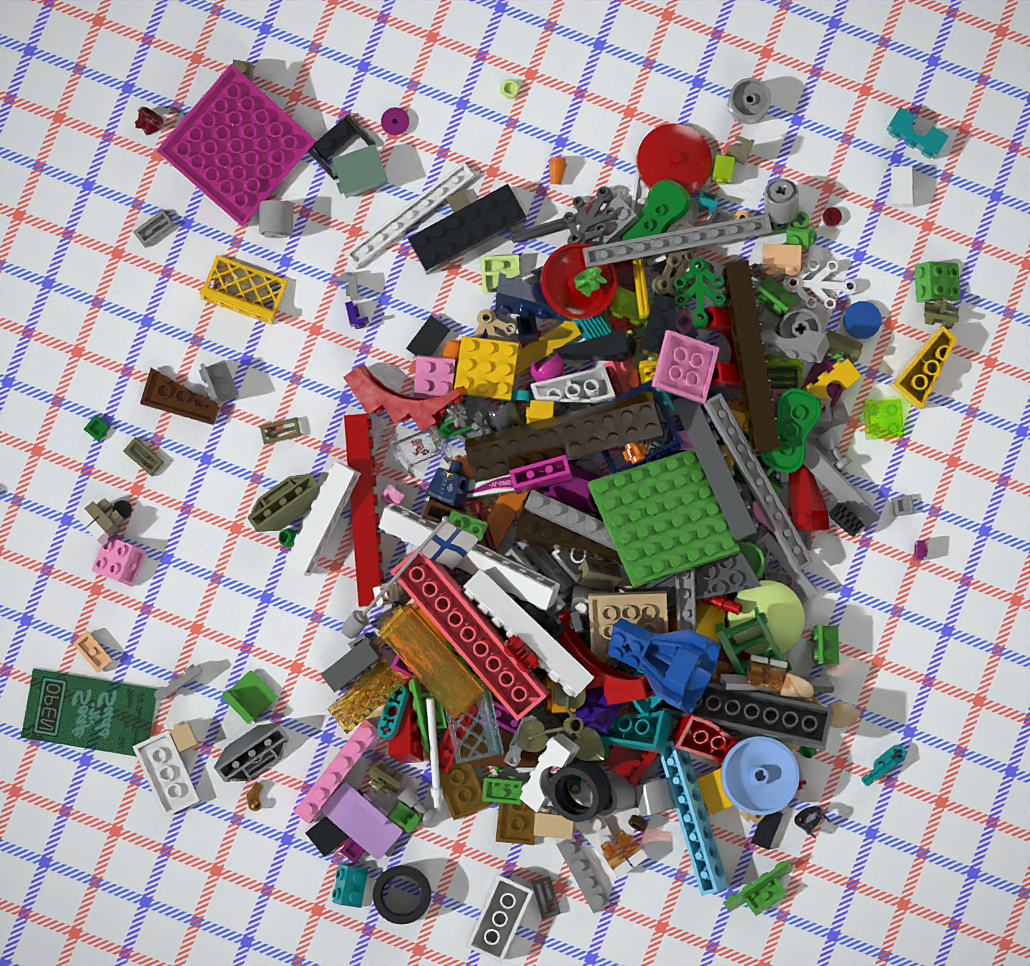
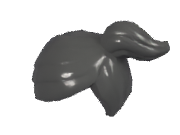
[485,401,527,431]

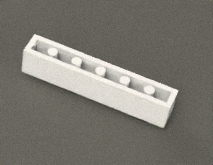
[284,462,361,576]

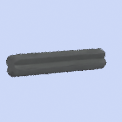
[511,218,566,243]

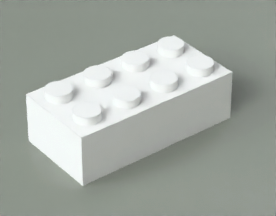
[466,874,534,963]

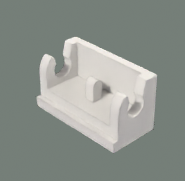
[891,166,914,207]

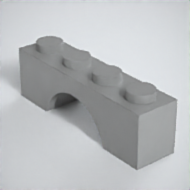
[759,321,830,363]

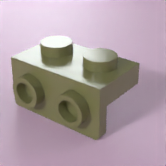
[826,330,863,362]

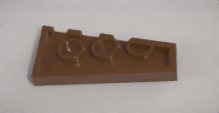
[140,368,219,426]

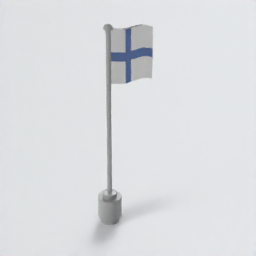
[341,516,478,639]

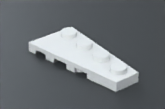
[567,779,617,855]

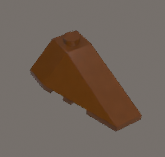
[461,719,547,768]

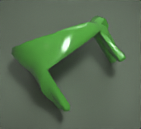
[574,267,607,297]

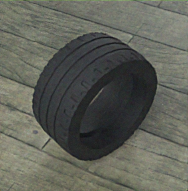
[548,759,611,822]
[373,865,431,925]

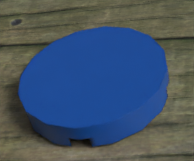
[843,301,882,339]

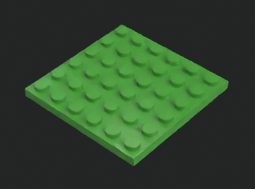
[588,448,740,588]

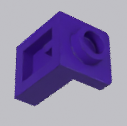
[345,301,369,329]

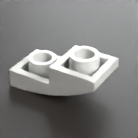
[373,580,408,607]

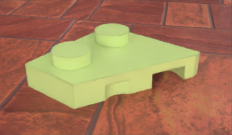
[481,255,520,293]

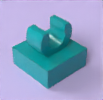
[698,191,719,215]

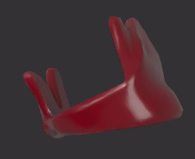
[134,106,164,135]

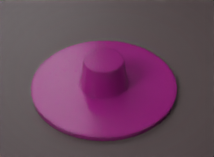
[381,107,409,135]

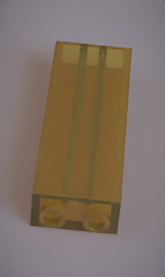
[378,603,486,719]

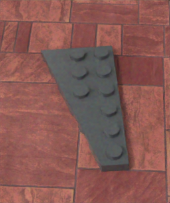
[637,550,762,607]

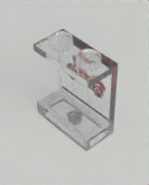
[393,425,453,478]

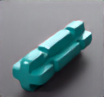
[861,757,896,786]

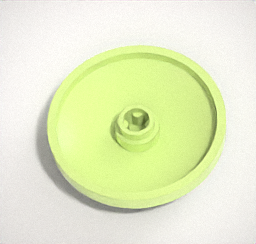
[728,580,805,657]

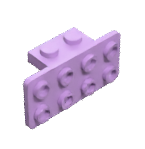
[321,782,402,860]

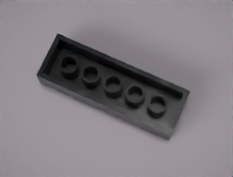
[408,184,526,275]

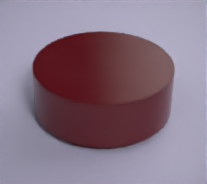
[822,207,842,227]

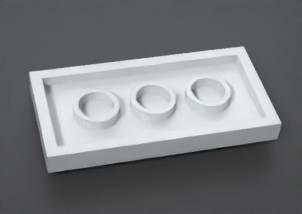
[132,730,200,817]

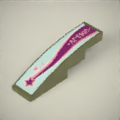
[466,474,516,502]

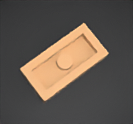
[73,631,113,673]

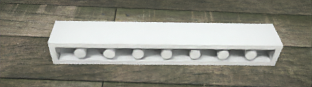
[462,569,594,697]

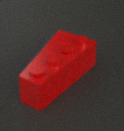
[388,678,424,764]

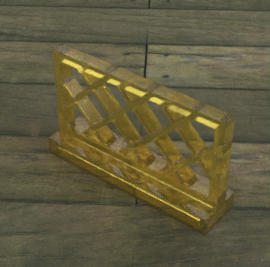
[327,658,406,734]

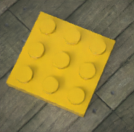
[454,336,519,401]

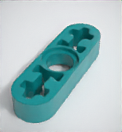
[377,683,409,740]

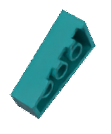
[587,710,672,753]

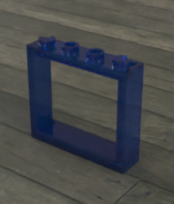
[601,380,684,474]

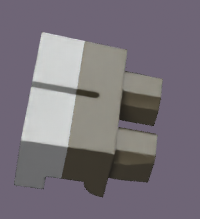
[76,498,124,546]

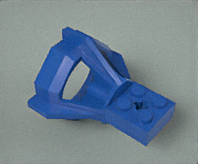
[608,618,721,713]

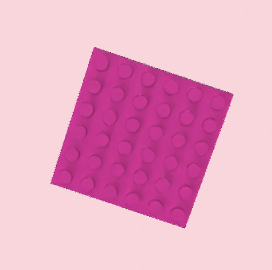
[155,64,316,227]

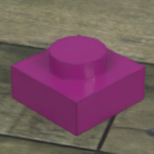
[913,540,928,561]

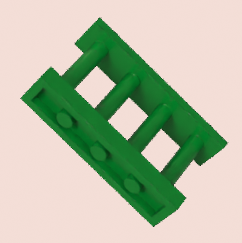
[715,607,792,692]

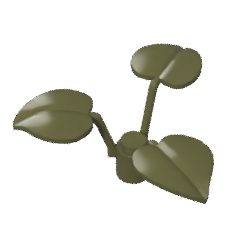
[515,683,604,761]

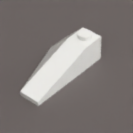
[531,366,615,403]

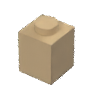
[170,721,199,752]

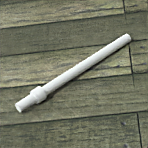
[426,697,443,811]

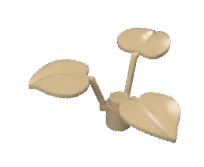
[779,673,861,750]

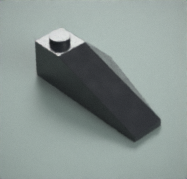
[553,329,637,362]

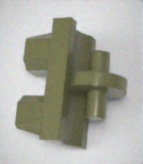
[924,297,959,329]
[367,760,404,794]

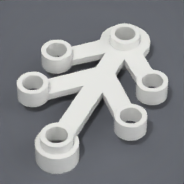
[783,259,858,310]

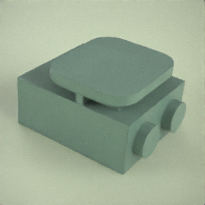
[330,144,388,198]

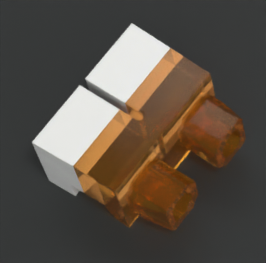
[747,654,787,691]
[600,830,648,879]

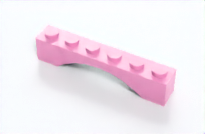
[293,719,378,824]

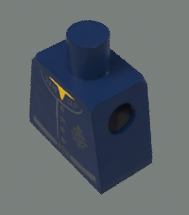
[425,459,470,508]

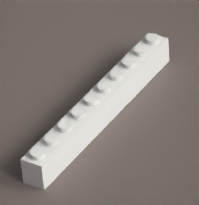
[379,502,561,610]

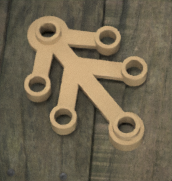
[471,309,522,353]

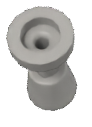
[816,429,852,470]
[396,785,437,825]

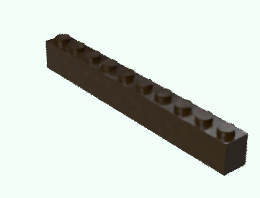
[721,260,781,455]

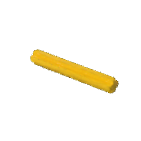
[632,257,650,319]

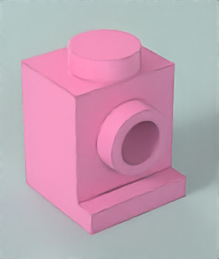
[676,309,699,335]

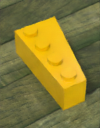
[889,326,957,410]

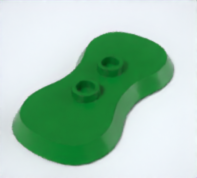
[620,179,691,259]
[761,388,822,473]

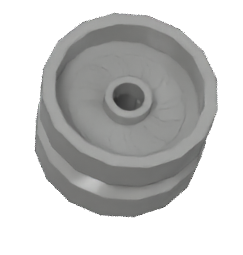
[727,78,771,125]
[778,308,822,339]

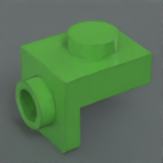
[786,225,817,250]
[763,466,784,495]
[388,800,421,833]

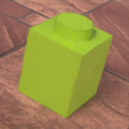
[712,154,735,185]

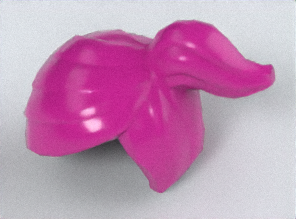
[525,353,564,390]

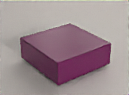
[340,838,366,864]

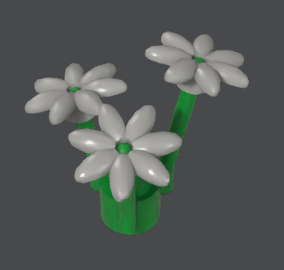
[432,402,486,440]

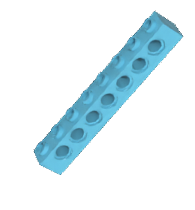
[659,741,729,896]

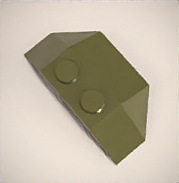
[247,473,320,532]

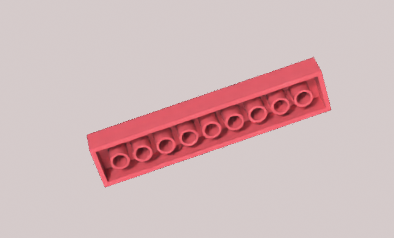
[390,546,550,721]

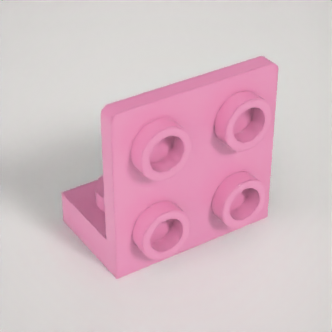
[92,537,147,587]

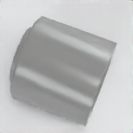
[764,178,799,224]
[259,200,294,238]
[634,776,674,817]
[590,777,636,816]

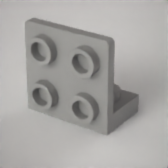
[199,360,239,404]

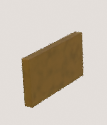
[424,742,490,820]

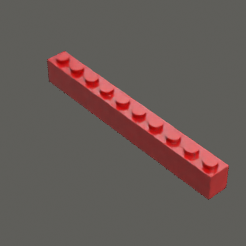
[344,413,384,608]

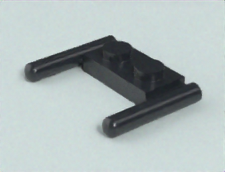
[308,113,376,180]

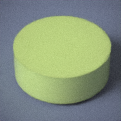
[500,79,519,99]

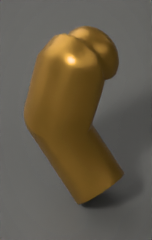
[246,781,264,811]

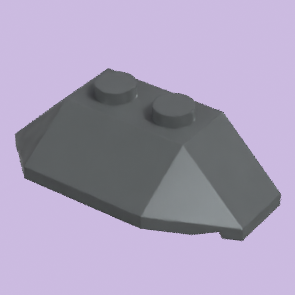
[214,723,289,782]

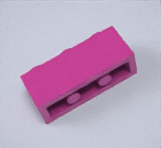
[509,455,573,494]

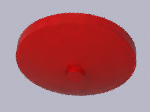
[636,123,712,196]
[540,243,617,320]

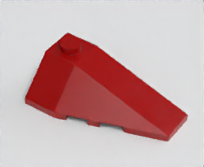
[788,464,829,531]
[671,714,739,763]

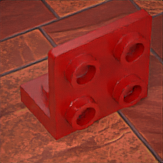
[603,746,658,785]

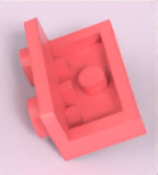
[603,358,643,400]

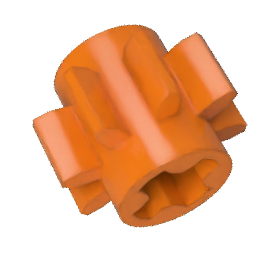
[622,441,648,464]

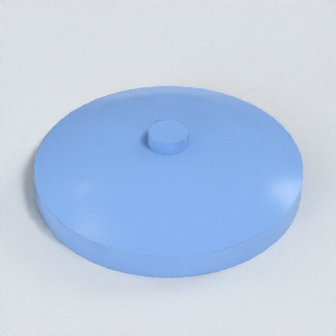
[721,736,799,815]

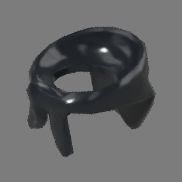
[794,806,830,839]

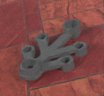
[563,186,617,244]

